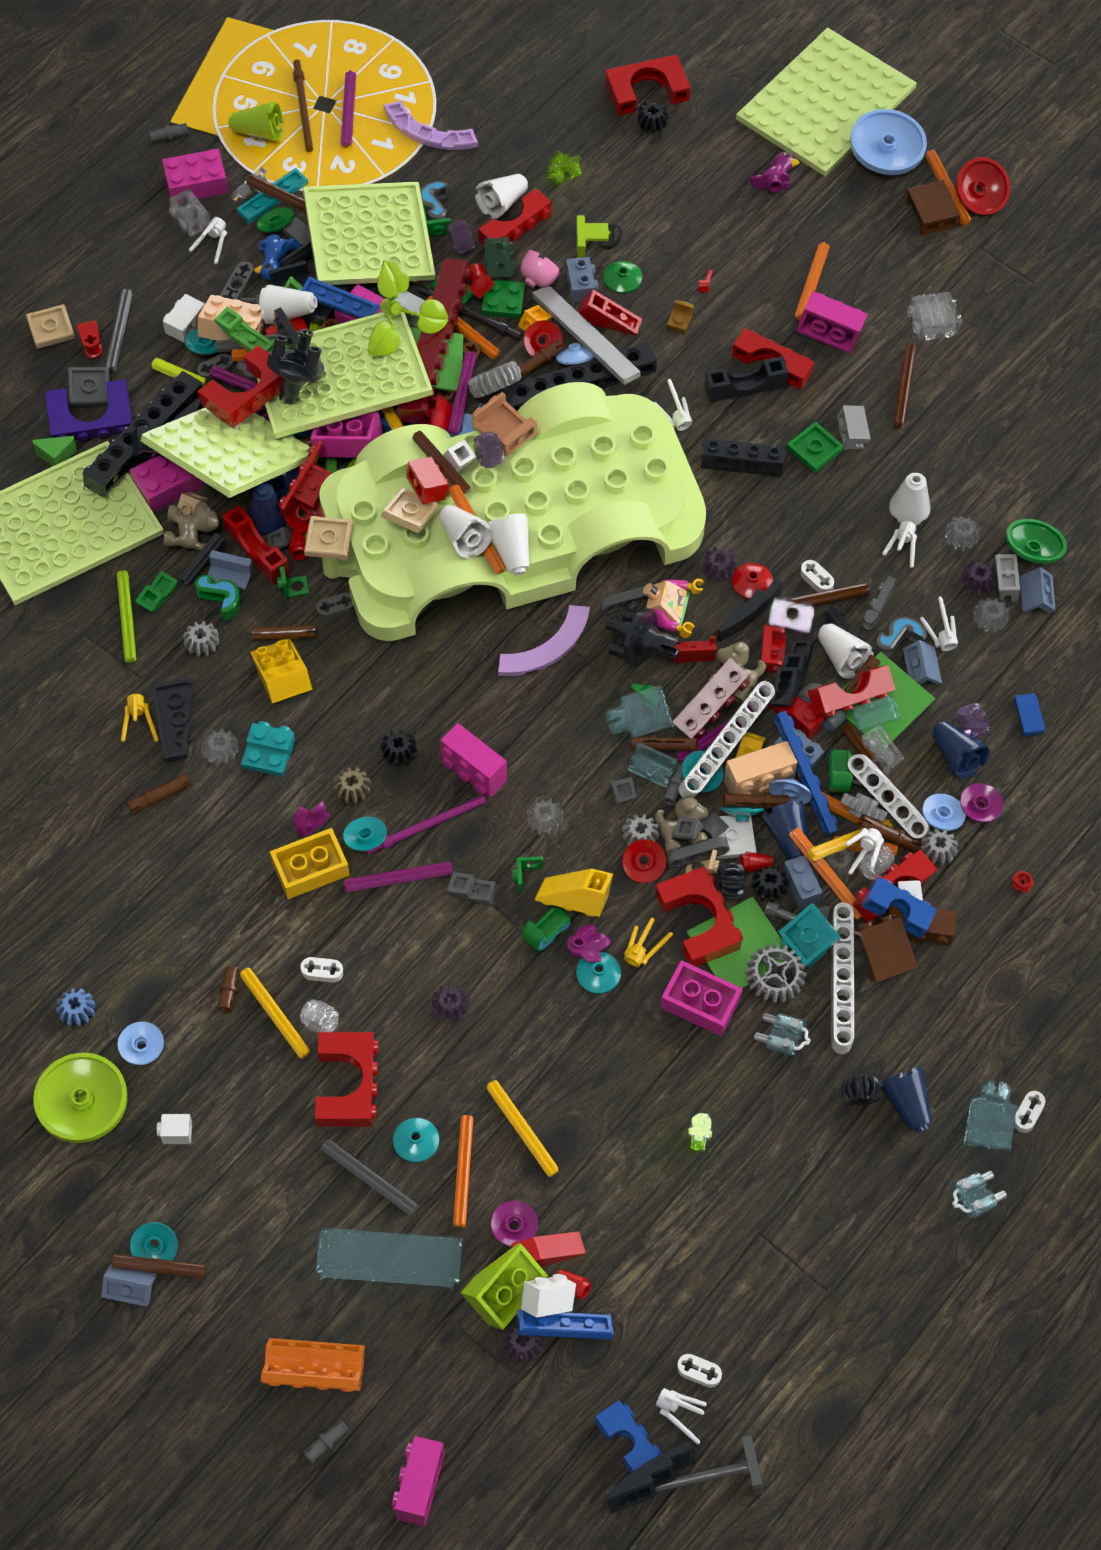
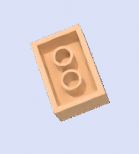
[198,295,267,341]
[724,741,798,794]

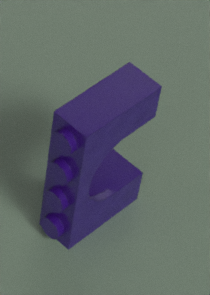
[45,379,133,441]

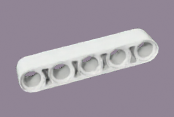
[848,754,930,838]

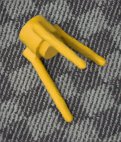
[121,694,159,742]
[624,918,673,967]

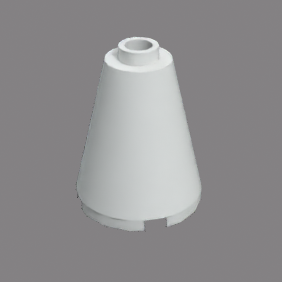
[475,174,528,219]
[259,285,317,325]
[889,473,930,525]
[439,505,492,558]
[488,514,529,576]
[818,624,874,679]

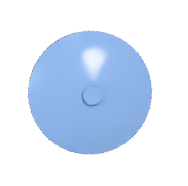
[850,109,927,175]

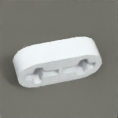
[800,560,834,593]
[301,957,344,983]
[1013,1091,1045,1133]
[677,1354,722,1388]

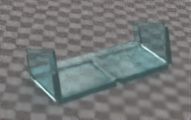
[316,1228,464,1291]

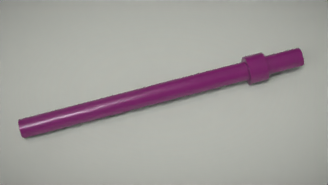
[366,795,486,854]

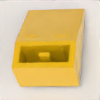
[250,638,313,703]
[535,869,613,917]

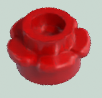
[1012,871,1034,892]

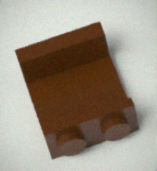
[905,180,960,236]
[853,913,918,982]

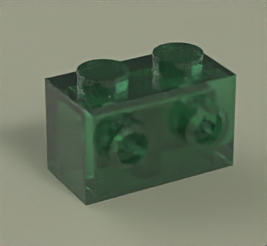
[484,237,515,280]

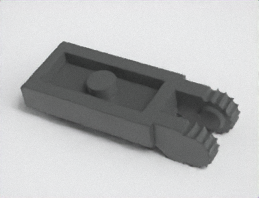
[862,576,896,632]

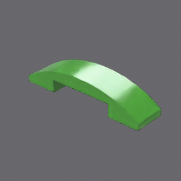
[214,307,289,353]

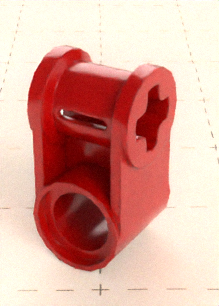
[77,320,103,359]

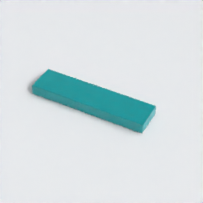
[236,168,308,224]

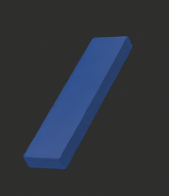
[301,277,380,319]
[516,1310,614,1339]

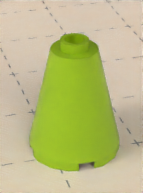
[228,102,283,141]

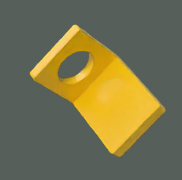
[736,732,766,758]

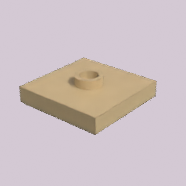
[26,304,75,349]
[381,488,439,534]
[304,516,353,560]

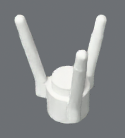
[189,217,227,264]
[654,379,692,431]
[882,521,917,568]
[920,597,958,651]
[845,828,884,875]
[656,1388,707,1444]

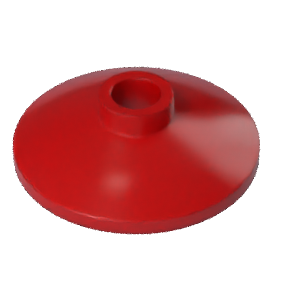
[524,320,563,359]
[284,499,323,533]
[732,563,773,599]
[622,839,667,883]

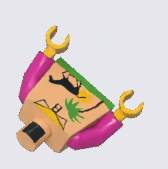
[643,579,704,638]

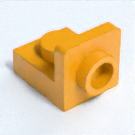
[518,305,552,332]

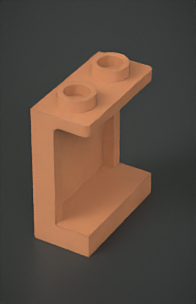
[472,392,537,457]

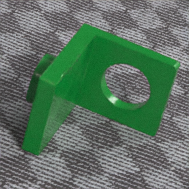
[423,206,451,236]
[277,566,309,599]
[512,856,543,894]

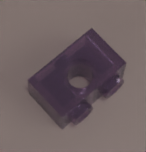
[768,596,815,634]

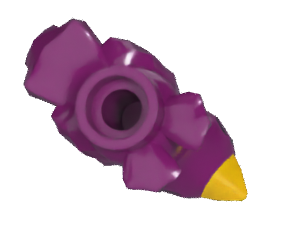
[749,152,800,193]

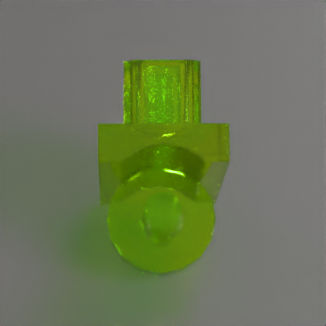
[545,150,582,185]
[688,1113,712,1151]

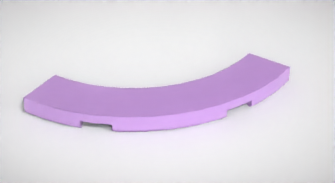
[383,101,478,150]
[498,605,590,676]

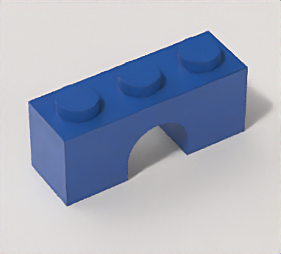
[861,877,937,939]
[595,1400,662,1474]

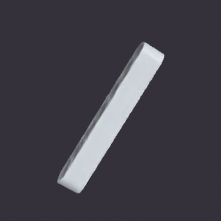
[679,681,775,798]
[831,902,854,1054]

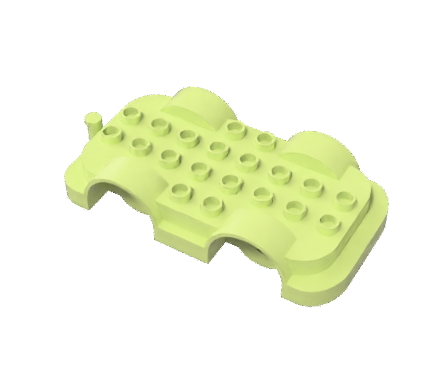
[319,382,706,641]

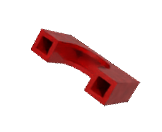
[605,55,691,116]
[197,345,282,428]
[655,866,743,967]
[315,1032,379,1127]

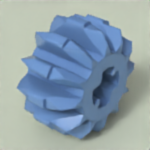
[56,988,96,1027]

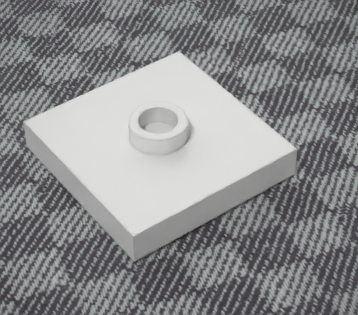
[709,815,756,859]

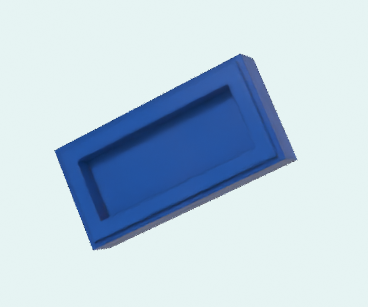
[1014,693,1045,736]

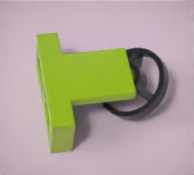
[576,215,623,258]

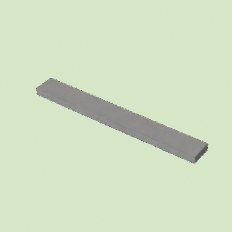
[532,286,640,385]

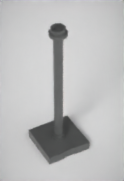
[607,1435,764,1496]

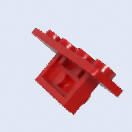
[279,441,332,517]

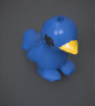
[254,235,301,281]

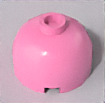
[520,250,560,288]

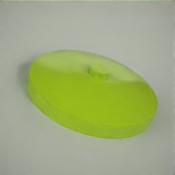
[34,1053,128,1143]

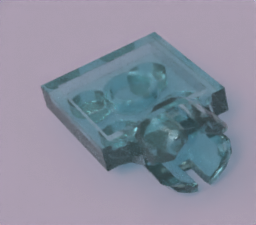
[606,685,674,738]
[964,1080,1018,1151]

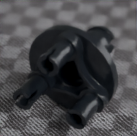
[267,329,324,405]
[605,607,681,666]

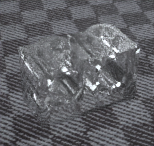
[169,189,210,236]

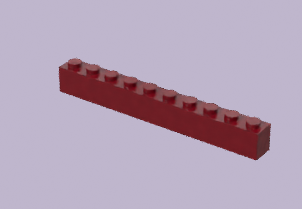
[397,258,471,424]

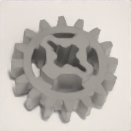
[841,793,888,822]

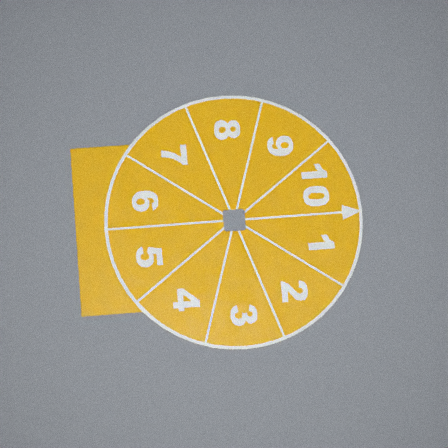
[170,17,436,191]

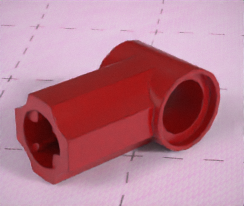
[469,263,495,299]

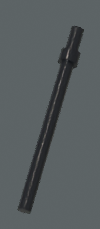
[418,285,522,340]

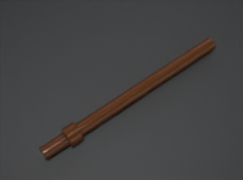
[293,59,313,152]

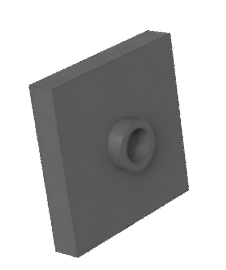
[68,367,109,406]

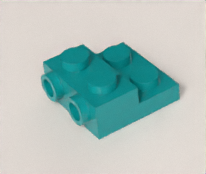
[241,721,295,777]
[779,903,842,968]

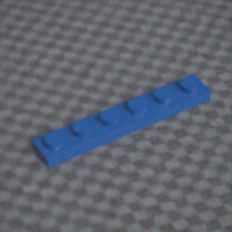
[773,711,838,837]

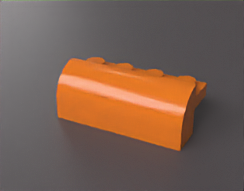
[261,1338,365,1392]

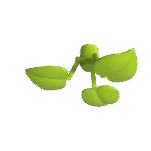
[368,260,448,356]

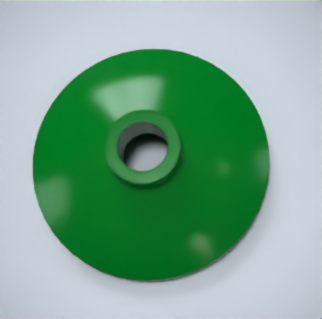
[257,207,294,232]
[603,261,642,294]

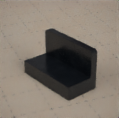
[269,261,310,287]

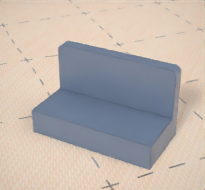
[208,550,254,591]
[1020,567,1056,613]
[903,640,942,685]
[101,1265,157,1306]

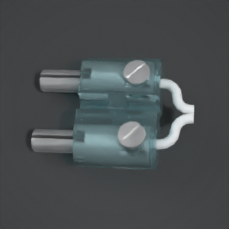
[754,1013,811,1056]
[952,1171,1007,1219]

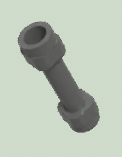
[764,901,797,922]

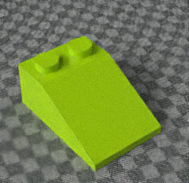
[461,1243,548,1330]

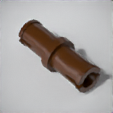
[218,966,239,1013]

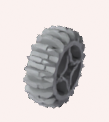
[468,361,522,398]
[745,943,806,1004]

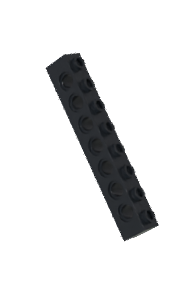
[499,342,657,411]
[82,371,202,498]

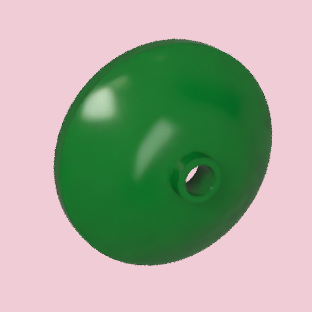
[1006,519,1067,564]

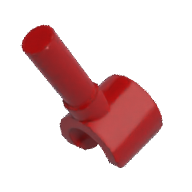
[698,270,713,292]

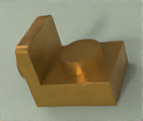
[666,300,694,335]

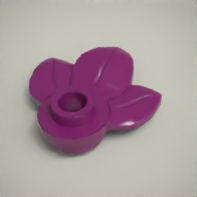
[293,801,330,837]
[567,925,611,963]

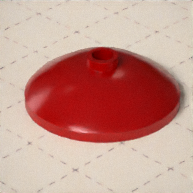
[956,157,1011,216]

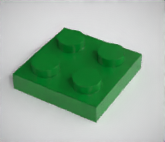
[482,280,525,319]
[786,421,844,473]

